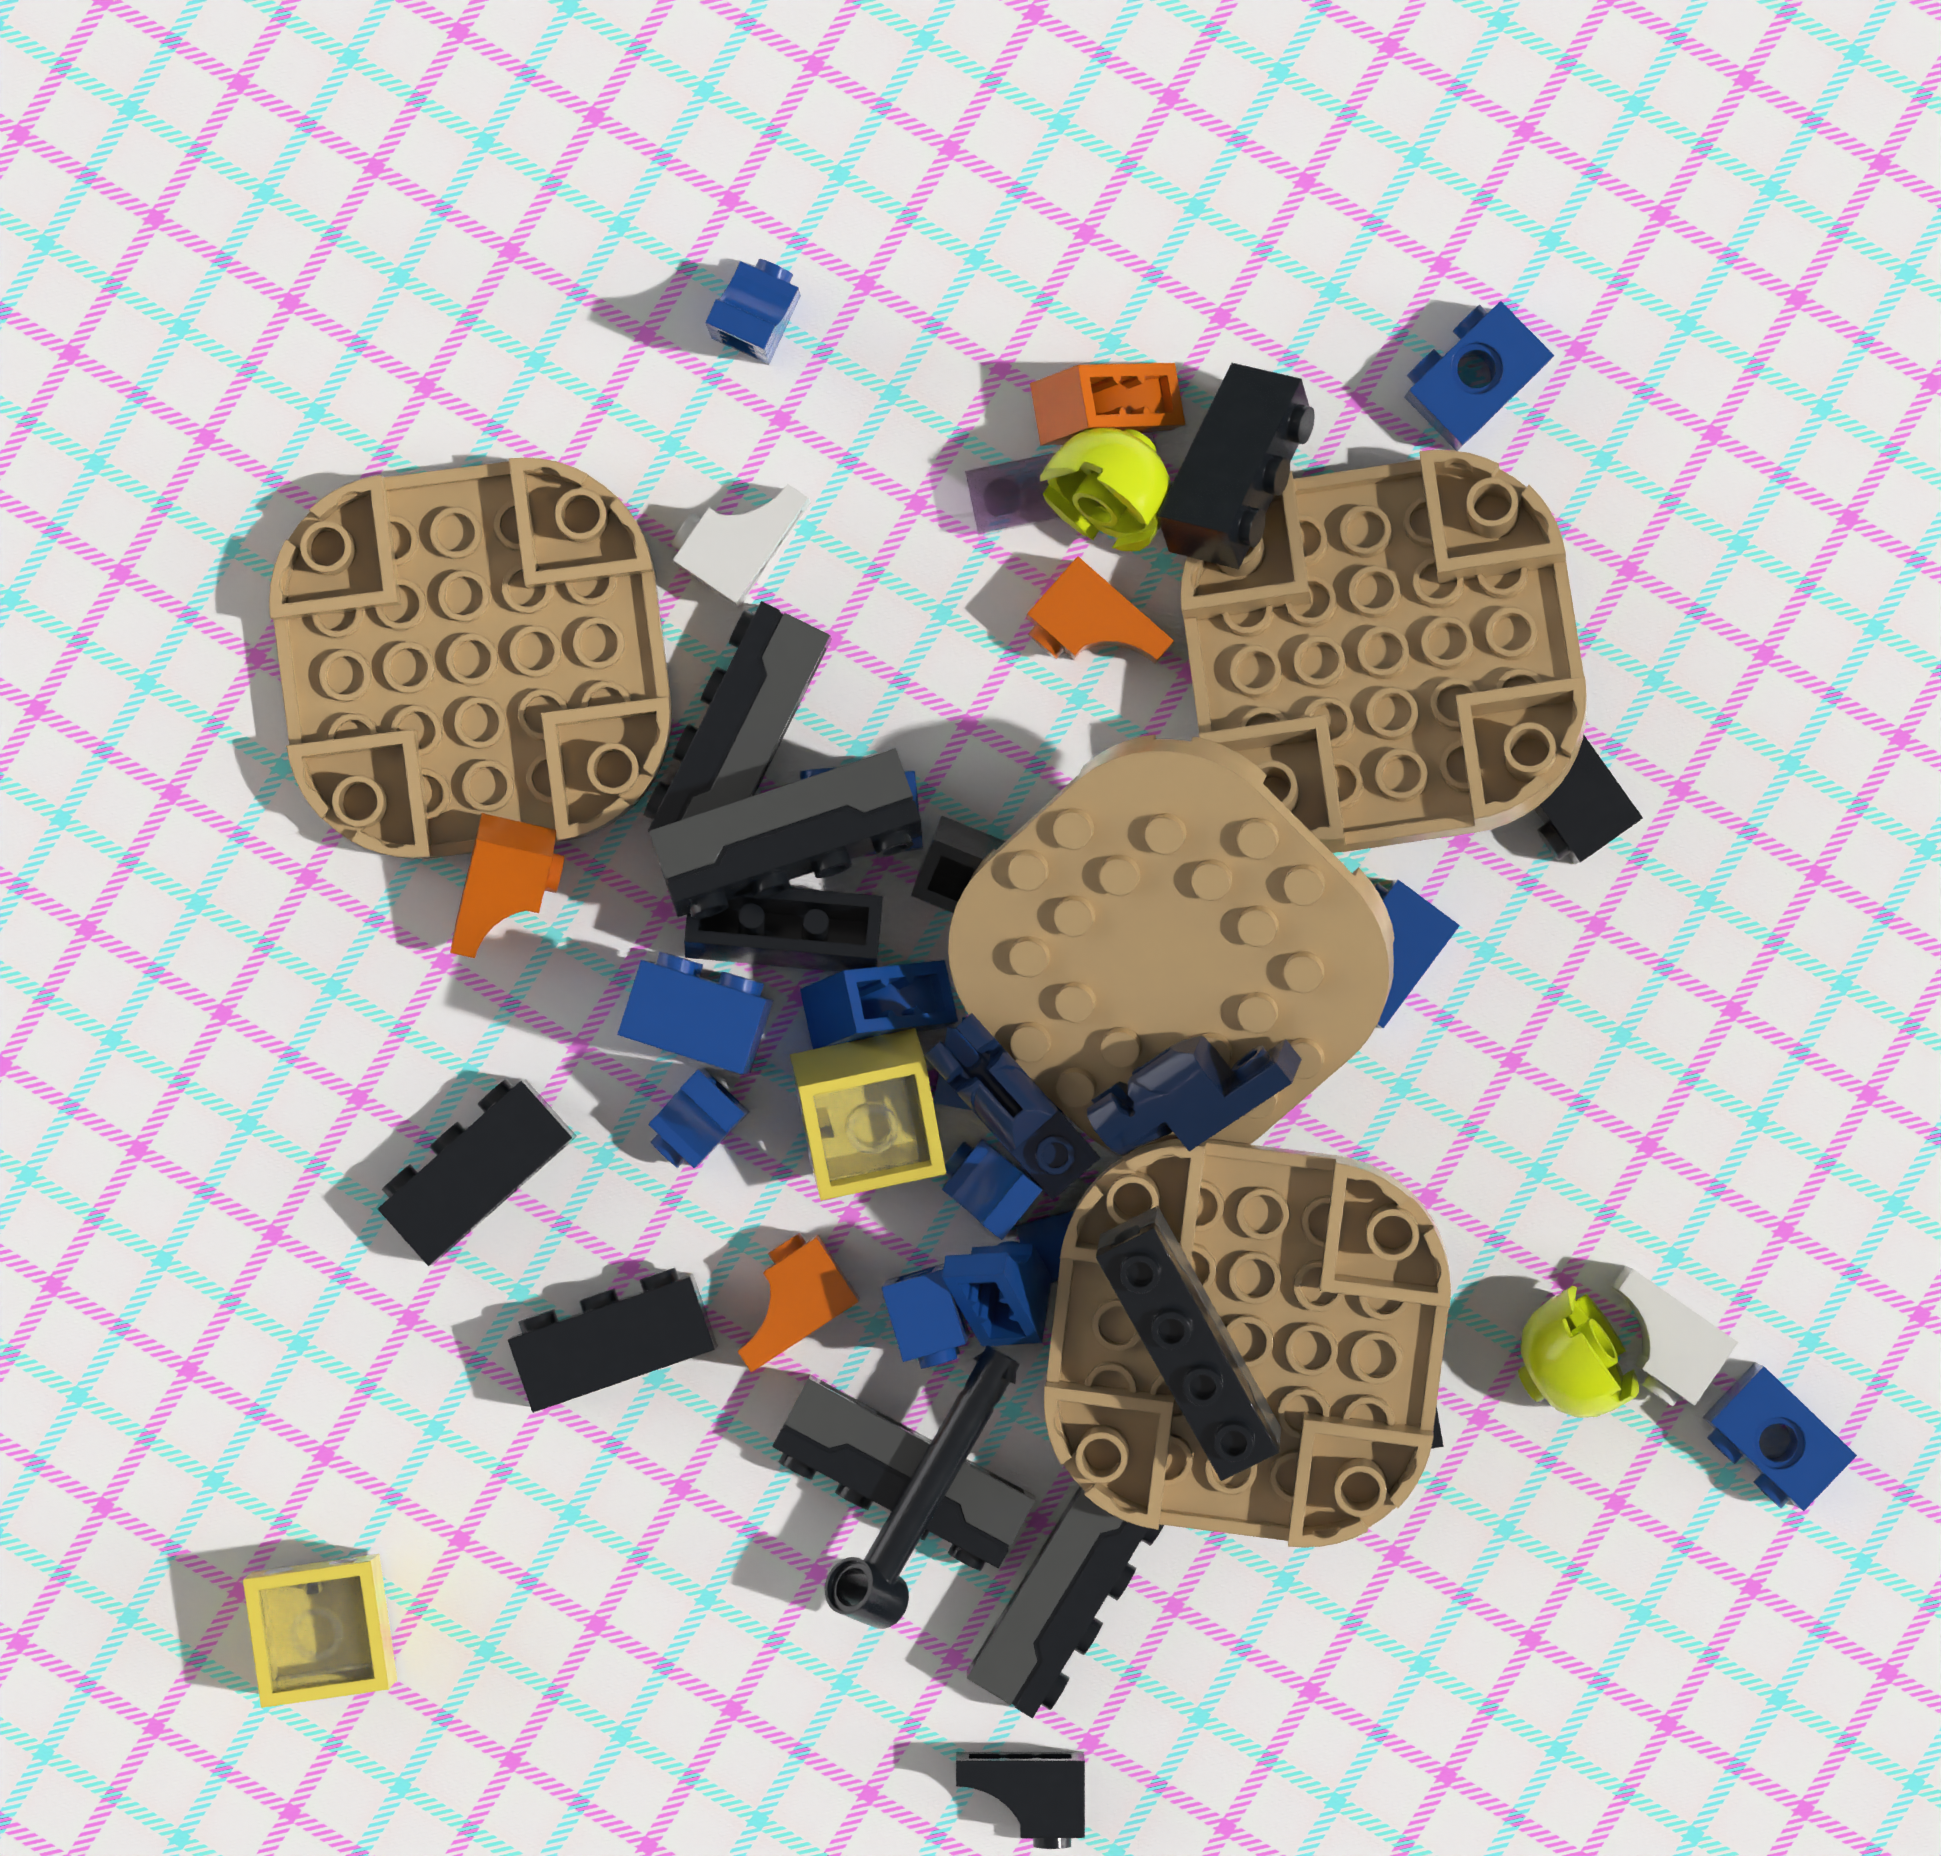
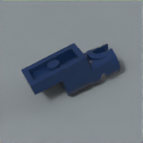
[924,1013,1101,1200]
[1087,1036,1302,1156]

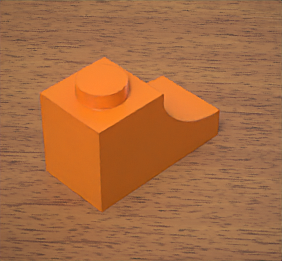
[1030,363,1186,446]
[1026,556,1174,664]
[450,813,565,958]
[737,1232,860,1373]

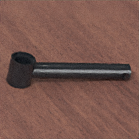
[825,1345,1021,1629]

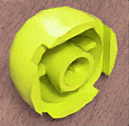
[1040,428,1171,551]
[1518,1285,1639,1418]

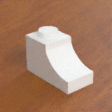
[671,483,811,608]
[1611,1266,1739,1407]

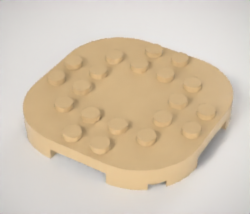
[1180,450,1587,853]
[269,457,672,859]
[948,735,1395,1157]
[1044,1139,1451,1548]

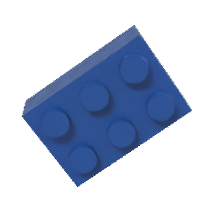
[617,951,774,1075]

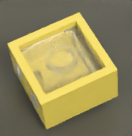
[789,1028,946,1201]
[243,1553,397,1708]

